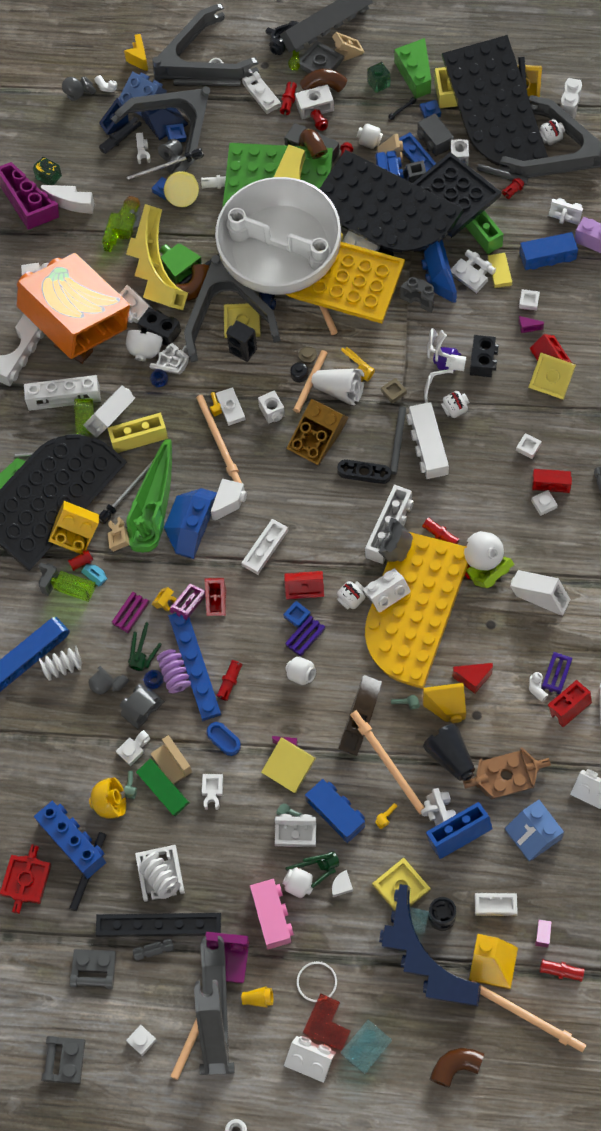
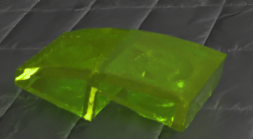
[74,399,94,435]

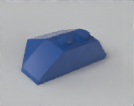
[421,240,457,303]
[164,488,217,559]

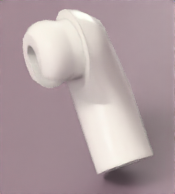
[529,672,548,702]

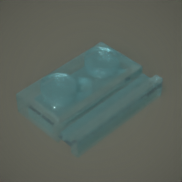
[341,1020,392,1075]

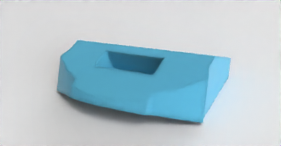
[81,564,107,586]

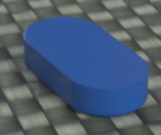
[207,722,241,756]

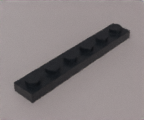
[96,913,221,937]

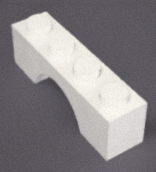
[0,314,45,386]

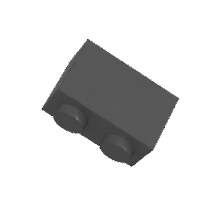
[417,114,454,156]

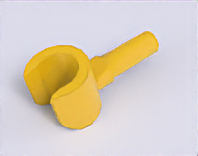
[210,392,222,417]
[375,803,397,829]

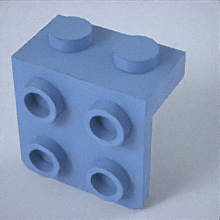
[119,71,167,116]

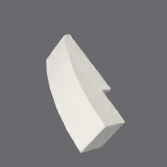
[41,185,94,214]

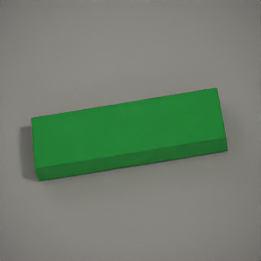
[136,758,190,816]

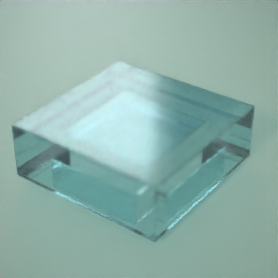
[410,907,429,933]

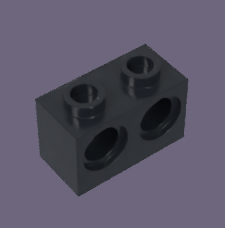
[137,307,181,346]
[226,320,257,362]
[470,335,499,378]

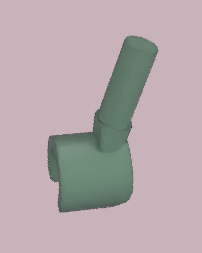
[391,695,420,709]
[124,771,137,799]
[276,804,303,817]

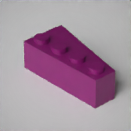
[0,162,59,230]

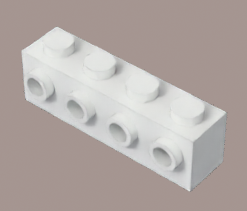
[406,402,449,479]
[365,485,414,564]

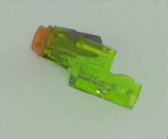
[102,196,141,252]

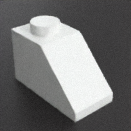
[211,479,247,520]

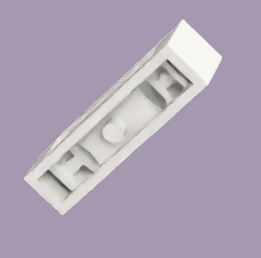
[24,375,101,411]

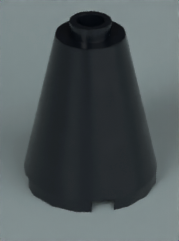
[423,723,475,781]

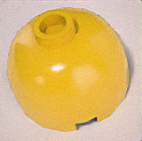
[89,777,126,819]

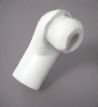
[94,75,117,92]

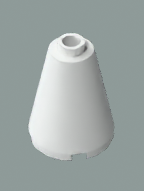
[311,368,364,405]

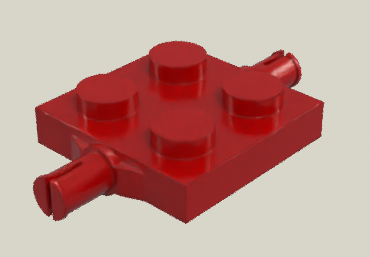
[0,844,51,914]

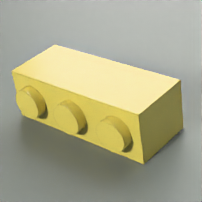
[107,412,168,453]

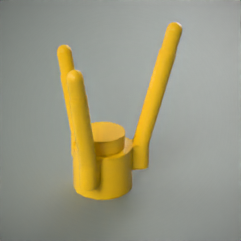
[341,347,375,382]

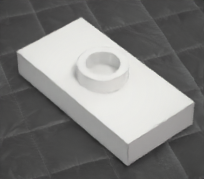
[216,387,246,426]
[475,893,517,916]

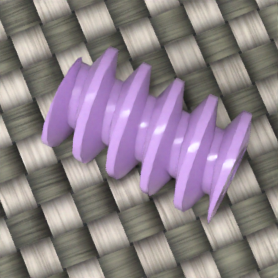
[157,649,191,694]

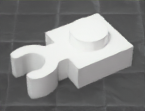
[202,774,223,810]

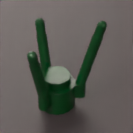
[128,622,162,671]
[285,851,339,888]

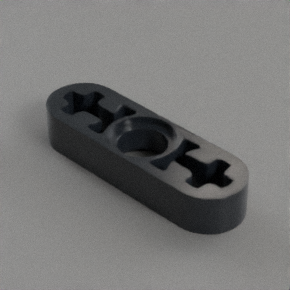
[337,459,391,484]

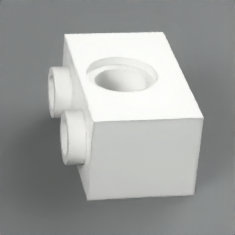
[295,85,334,119]

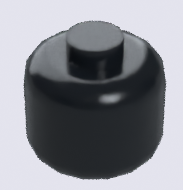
[290,362,309,383]

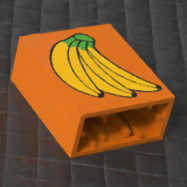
[17,253,130,359]

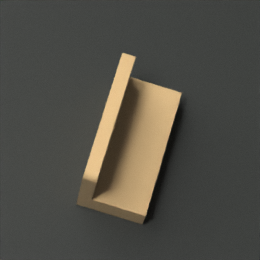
[151,735,192,784]

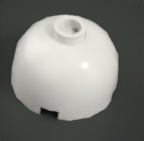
[126,330,163,361]
[464,531,504,570]

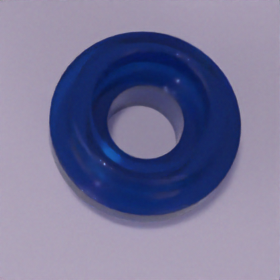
[150,369,168,387]
[144,670,164,689]

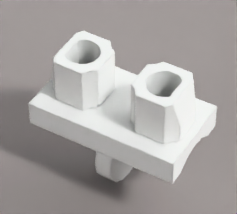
[548,198,583,225]
[421,788,456,826]

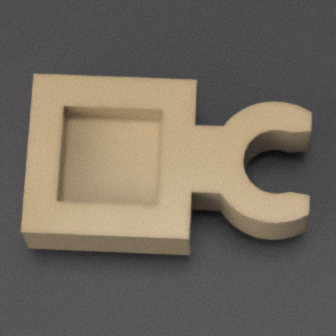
[107,517,130,552]

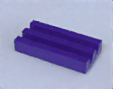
[285,615,325,657]
[541,652,572,694]

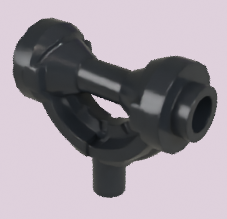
[266,21,299,55]

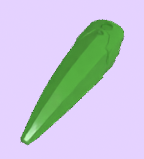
[126,439,172,553]

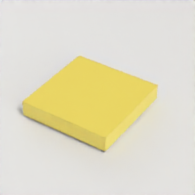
[224,303,261,338]
[528,353,576,400]
[261,738,316,793]
[372,858,431,910]

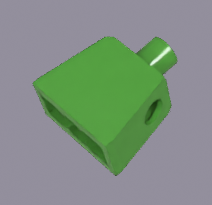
[160,244,202,284]

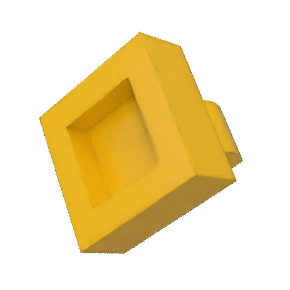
[151,587,177,611]

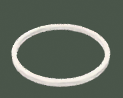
[297,962,337,1002]

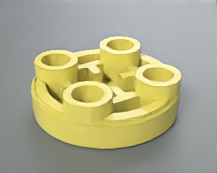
[164,171,199,207]

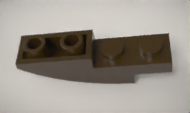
[338,675,382,756]

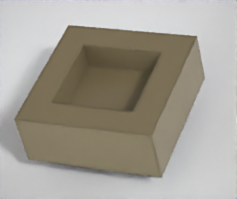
[381,378,407,404]

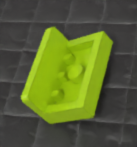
[466,557,515,589]

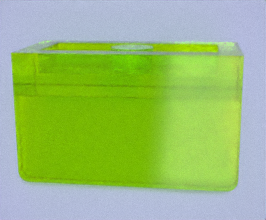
[51,571,96,602]

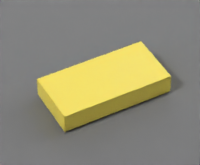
[487,253,512,288]

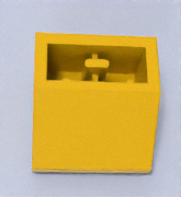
[49,501,99,554]

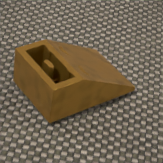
[286,399,349,465]

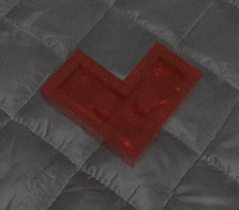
[303,994,351,1052]

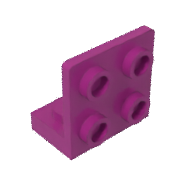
[205,932,249,984]

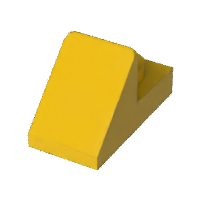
[124,34,148,71]

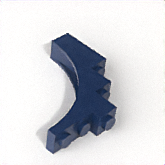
[379,884,481,1007]

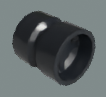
[428,897,456,931]

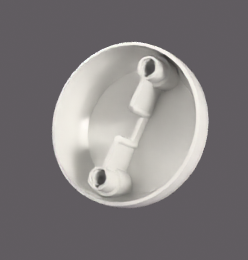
[215,177,341,295]

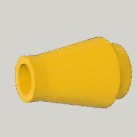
[241,986,274,1008]

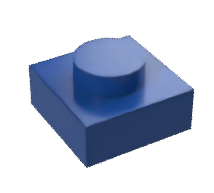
[420,100,441,119]
[165,123,187,142]
[151,177,167,200]
[283,601,311,628]

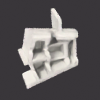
[149,343,189,374]

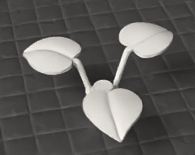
[424,328,466,403]

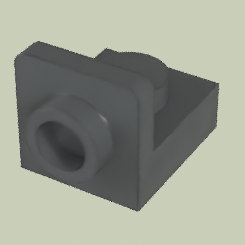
[38,562,60,596]

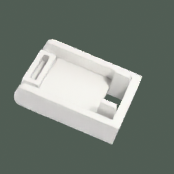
[135,845,185,902]

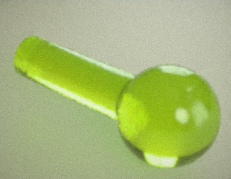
[288,50,300,70]

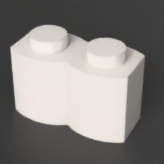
[560,78,582,118]

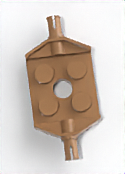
[463,748,551,799]

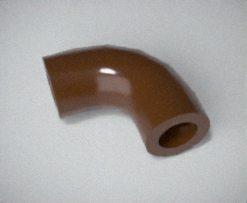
[300,68,347,92]
[298,128,328,159]
[175,264,209,301]
[429,1048,484,1088]

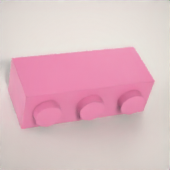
[250,879,294,950]

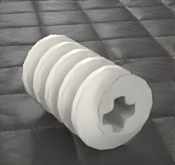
[39,646,82,681]
[139,852,181,899]

